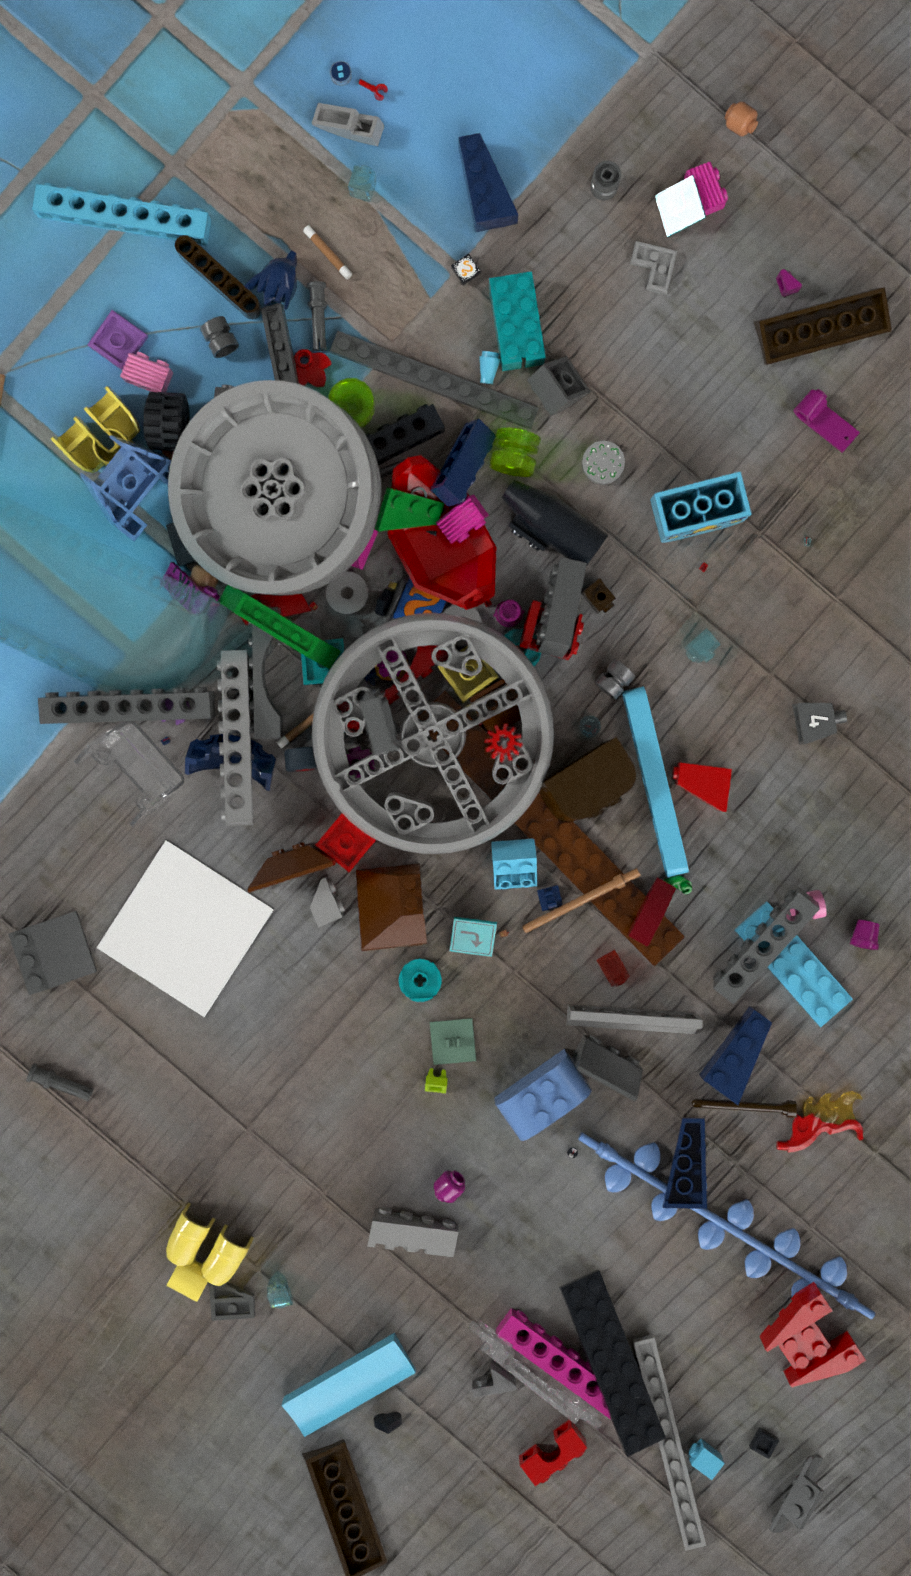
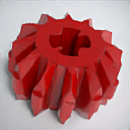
[484,724,523,762]

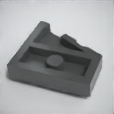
[209,1282,256,1321]

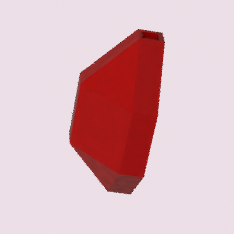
[387,455,497,610]

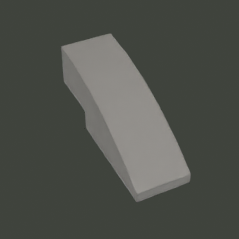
[312,103,384,146]

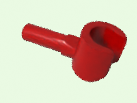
[359,79,388,101]

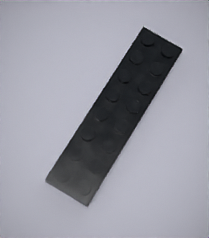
[559,1270,666,1457]

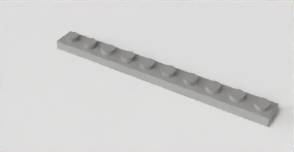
[633,1334,706,1551]

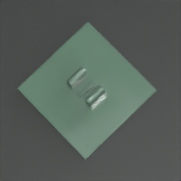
[430,1018,476,1065]

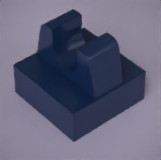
[537,885,563,911]

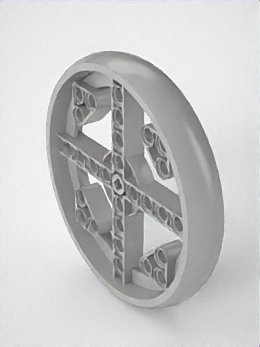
[312,613,554,854]

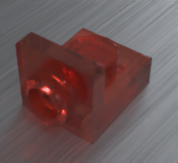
[596,949,630,987]

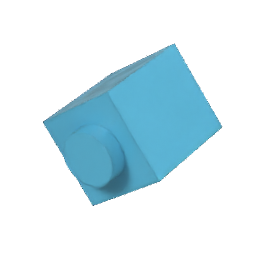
[688,1438,725,1480]

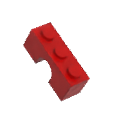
[519,1418,587,1486]

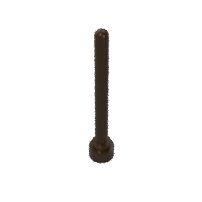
[692,1099,797,1118]

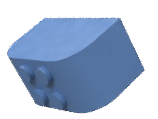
[494,1049,592,1141]

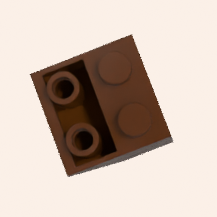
[469,679,521,734]

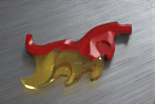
[776,1091,863,1152]

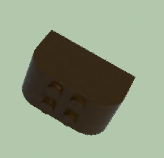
[539,737,636,822]

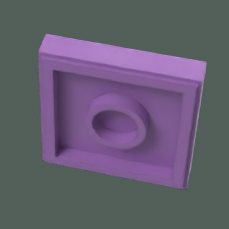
[87,310,148,370]

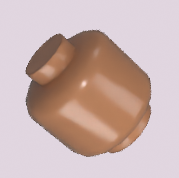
[725,102,758,136]
[190,565,218,588]

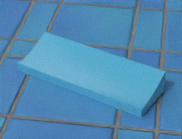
[281,1333,416,1437]

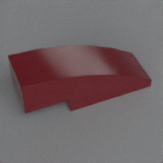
[627,877,676,947]

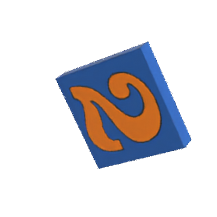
[393,578,446,619]

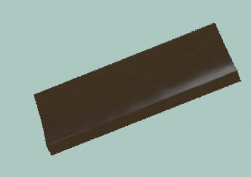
[753,287,892,365]
[302,1439,388,1576]

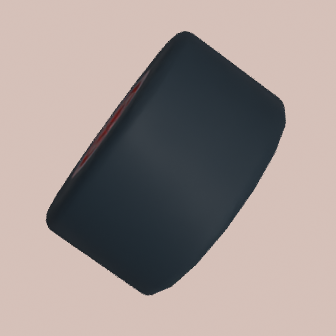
[284,746,318,772]

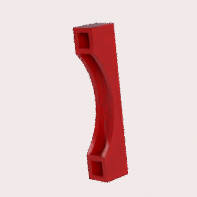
[338,645,449,731]

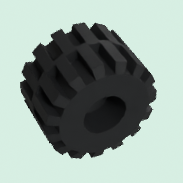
[143,391,190,451]

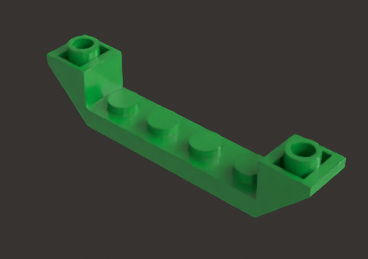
[218,585,341,669]

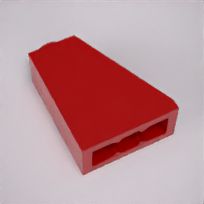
[672,763,732,812]

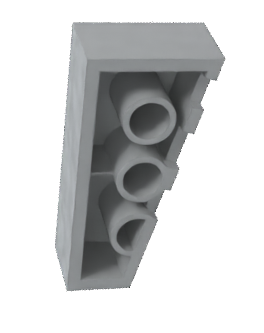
[367,1207,459,1257]

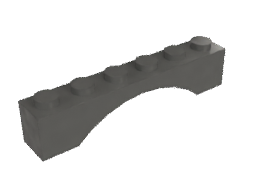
[248,607,283,739]

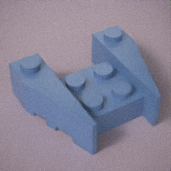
[80,435,172,542]

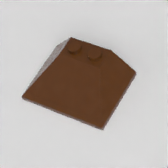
[247,842,337,893]
[356,863,427,951]

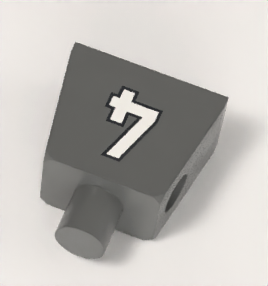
[792,703,847,745]

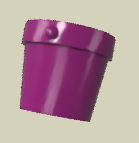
[493,599,525,628]
[850,920,880,951]

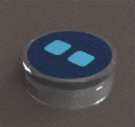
[330,61,352,86]

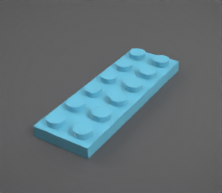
[734,902,853,1027]

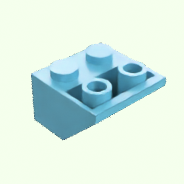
[491,839,537,890]

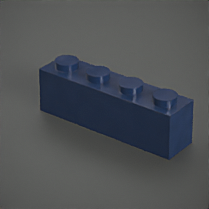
[430,419,496,507]

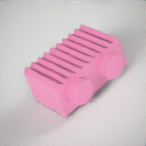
[120,352,173,392]

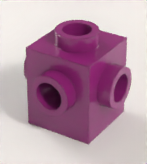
[346,746,376,779]

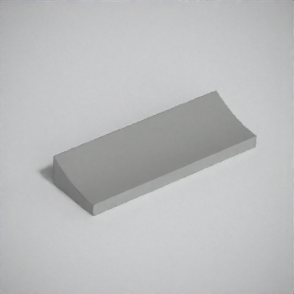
[566,1004,703,1034]

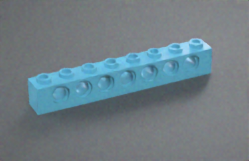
[32,183,211,246]

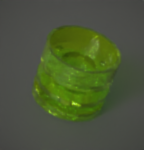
[328,378,375,428]
[489,427,541,477]

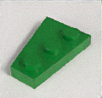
[374,487,445,532]

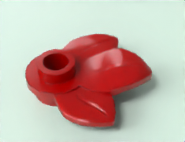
[294,349,332,387]

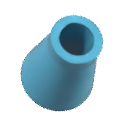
[479,351,501,385]

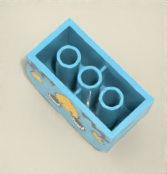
[650,472,752,543]

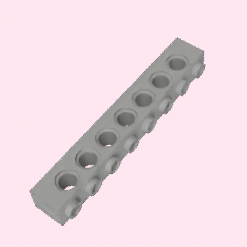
[217,650,254,826]

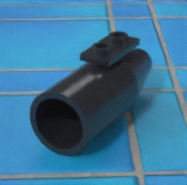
[502,480,609,566]

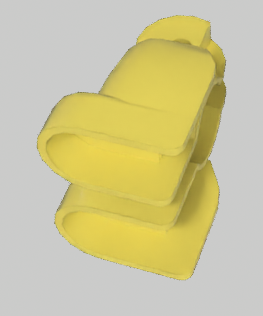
[51,386,140,473]
[166,1203,254,1302]

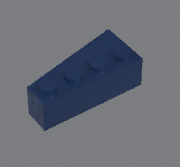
[459,133,518,233]
[699,1006,772,1105]
[662,1118,707,1209]

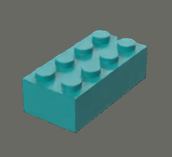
[488,271,546,372]

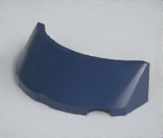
[185,734,276,791]

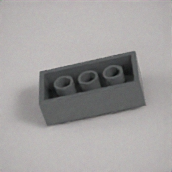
[535,557,587,658]

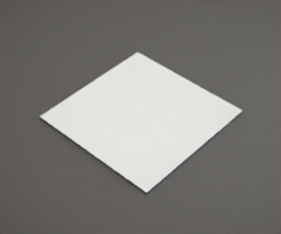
[97,840,274,1017]

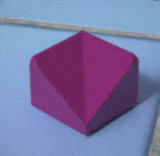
[776,269,802,298]

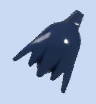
[244,250,298,309]

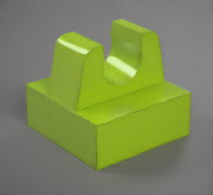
[425,1068,448,1093]

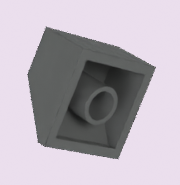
[527,356,591,416]

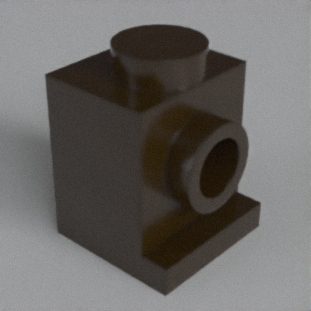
[582,578,616,614]

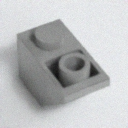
[310,876,345,928]

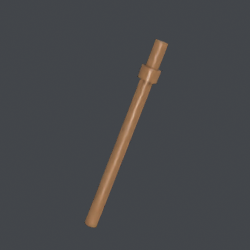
[522,868,641,933]

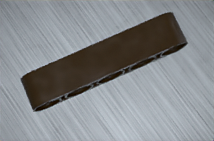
[175,235,261,320]

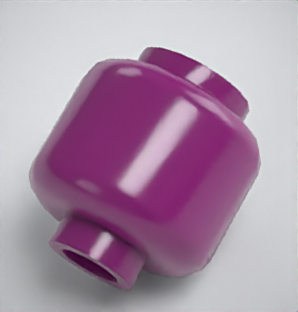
[434,1170,465,1203]

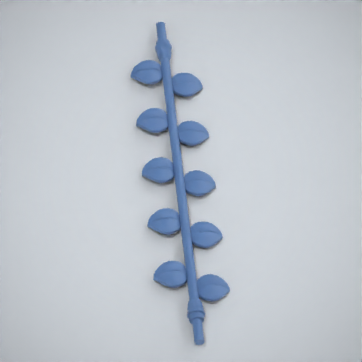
[578,1132,875,1320]

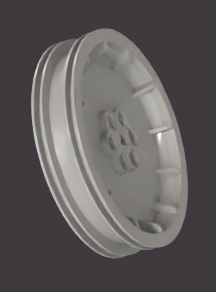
[168,380,381,596]

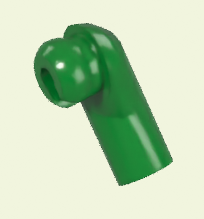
[663,875,693,894]

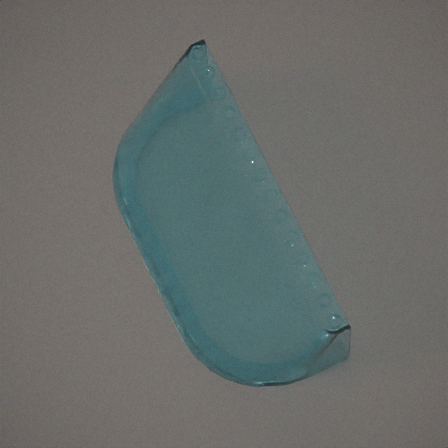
[0,495,231,694]

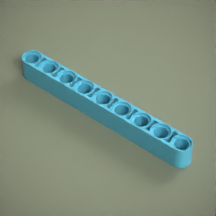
[622,686,689,878]

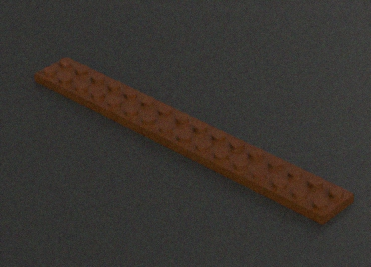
[417,691,685,967]

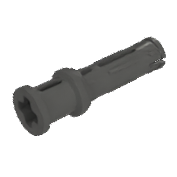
[307,281,327,351]
[26,1063,94,1102]

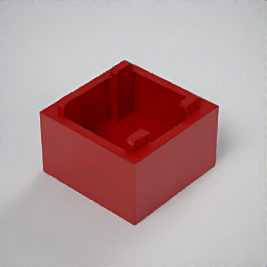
[316,813,376,872]

